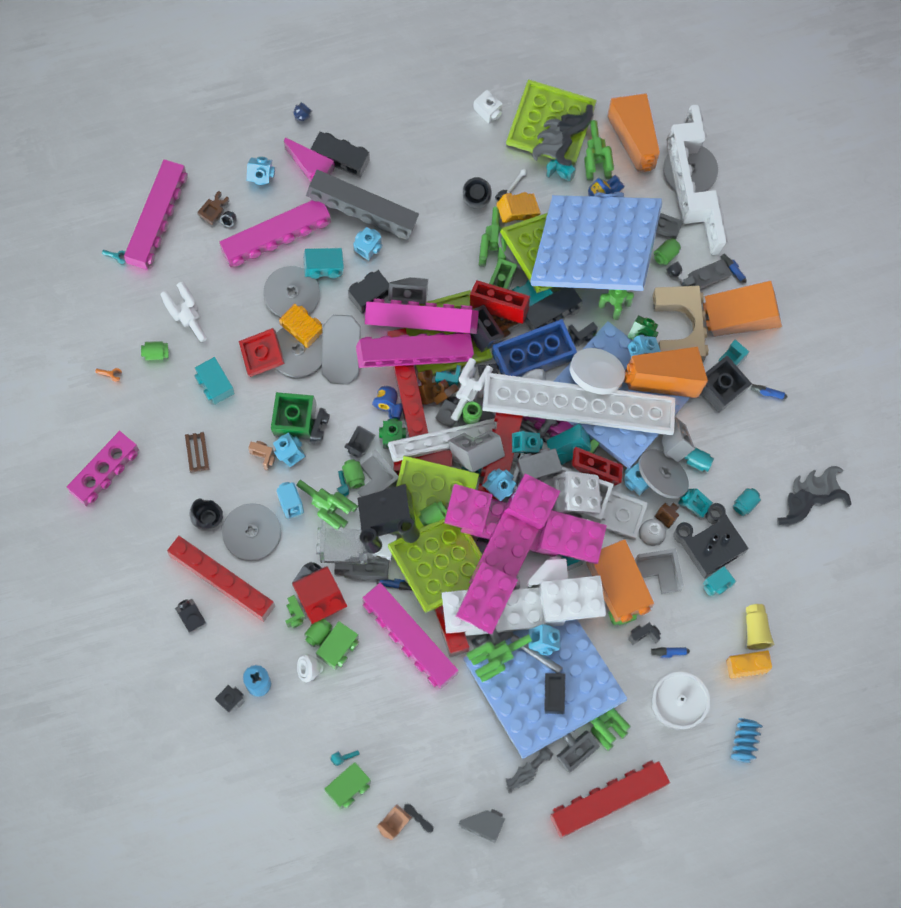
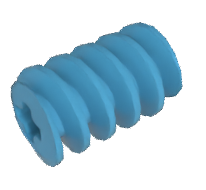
[243,665,271,697]
[730,718,763,763]

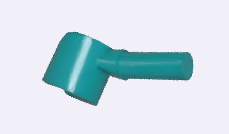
[102,250,125,264]
[336,470,350,496]
[330,750,360,766]

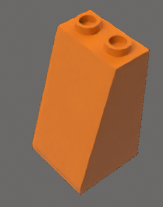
[607,93,660,172]
[703,281,782,336]
[624,347,708,398]
[586,539,654,623]

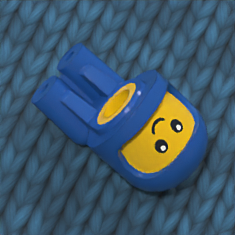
[588,175,625,196]
[372,386,403,420]

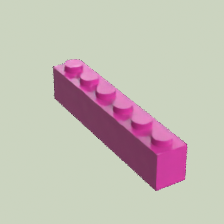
[124,159,188,270]
[219,200,331,267]
[364,299,479,334]
[356,332,474,368]
[362,582,459,689]

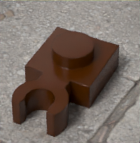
[197,191,229,225]
[418,370,438,405]

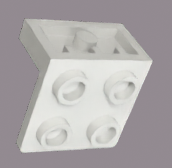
[553,471,601,514]

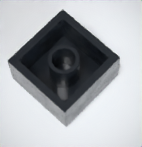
[701,356,752,412]

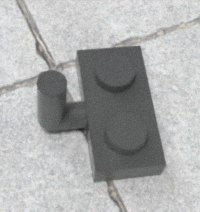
[471,628,514,648]
[556,730,600,772]

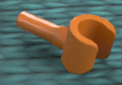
[96,368,122,382]

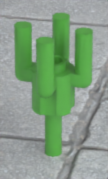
[584,120,614,181]
[479,207,507,267]
[598,289,634,320]
[296,480,358,530]
[466,634,532,683]
[590,708,631,751]

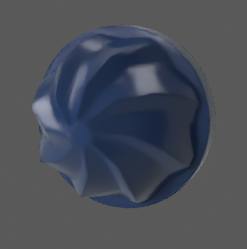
[293,102,312,121]

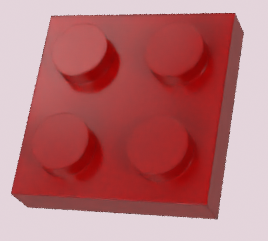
[239,328,285,377]

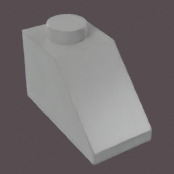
[661,417,695,462]

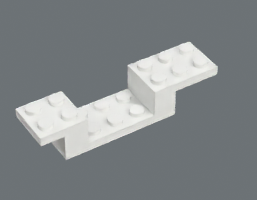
[666,104,728,256]
[509,453,648,540]
[442,576,606,636]

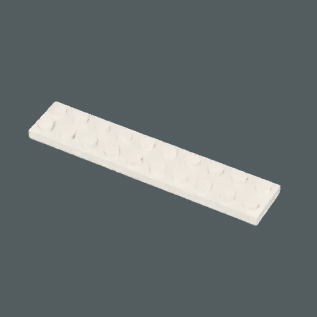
[482,373,675,435]

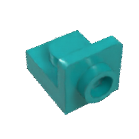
[546,159,576,182]
[435,365,462,387]
[678,488,713,518]

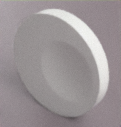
[570,348,625,394]
[652,672,710,730]

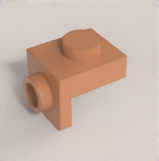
[248,441,276,470]
[377,804,412,840]

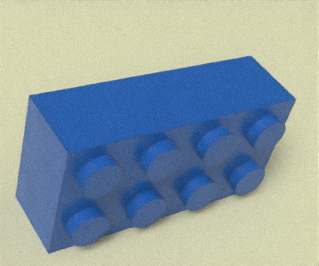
[492,319,577,377]

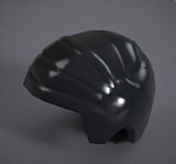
[463,177,492,209]
[189,498,223,530]

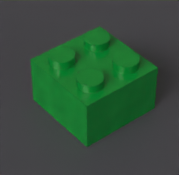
[271,392,317,439]

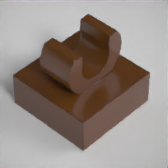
[433,379,459,404]
[654,502,679,529]

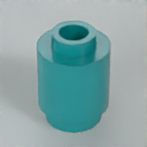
[684,447,714,472]
[733,488,761,517]

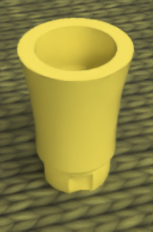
[746,604,774,650]

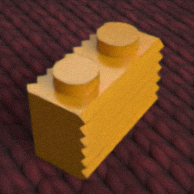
[496,192,541,223]
[279,304,323,348]
[726,650,772,679]

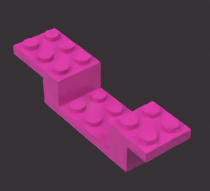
[455,473,561,634]
[444,484,607,564]

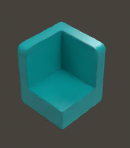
[718,340,750,367]

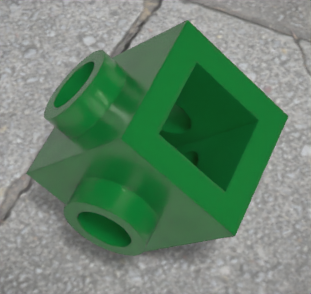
[627,315,659,340]
[379,419,406,449]

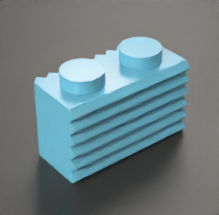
[276,482,304,519]

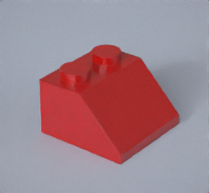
[292,566,347,624]

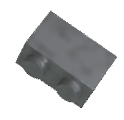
[517,448,563,481]

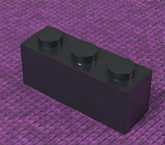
[311,131,370,178]
[524,287,583,331]

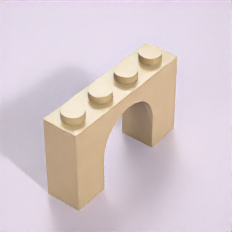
[653,286,709,362]

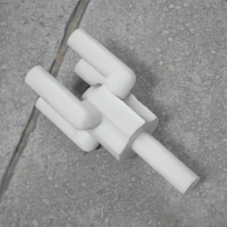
[161,281,207,342]
[451,358,493,421]

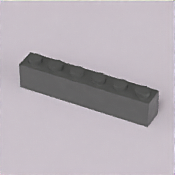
[306,169,419,240]

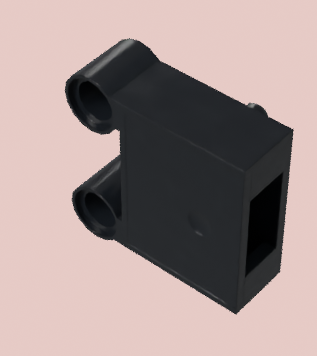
[357,484,420,554]
[674,503,749,578]

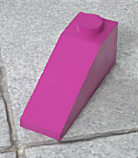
[284,137,335,181]

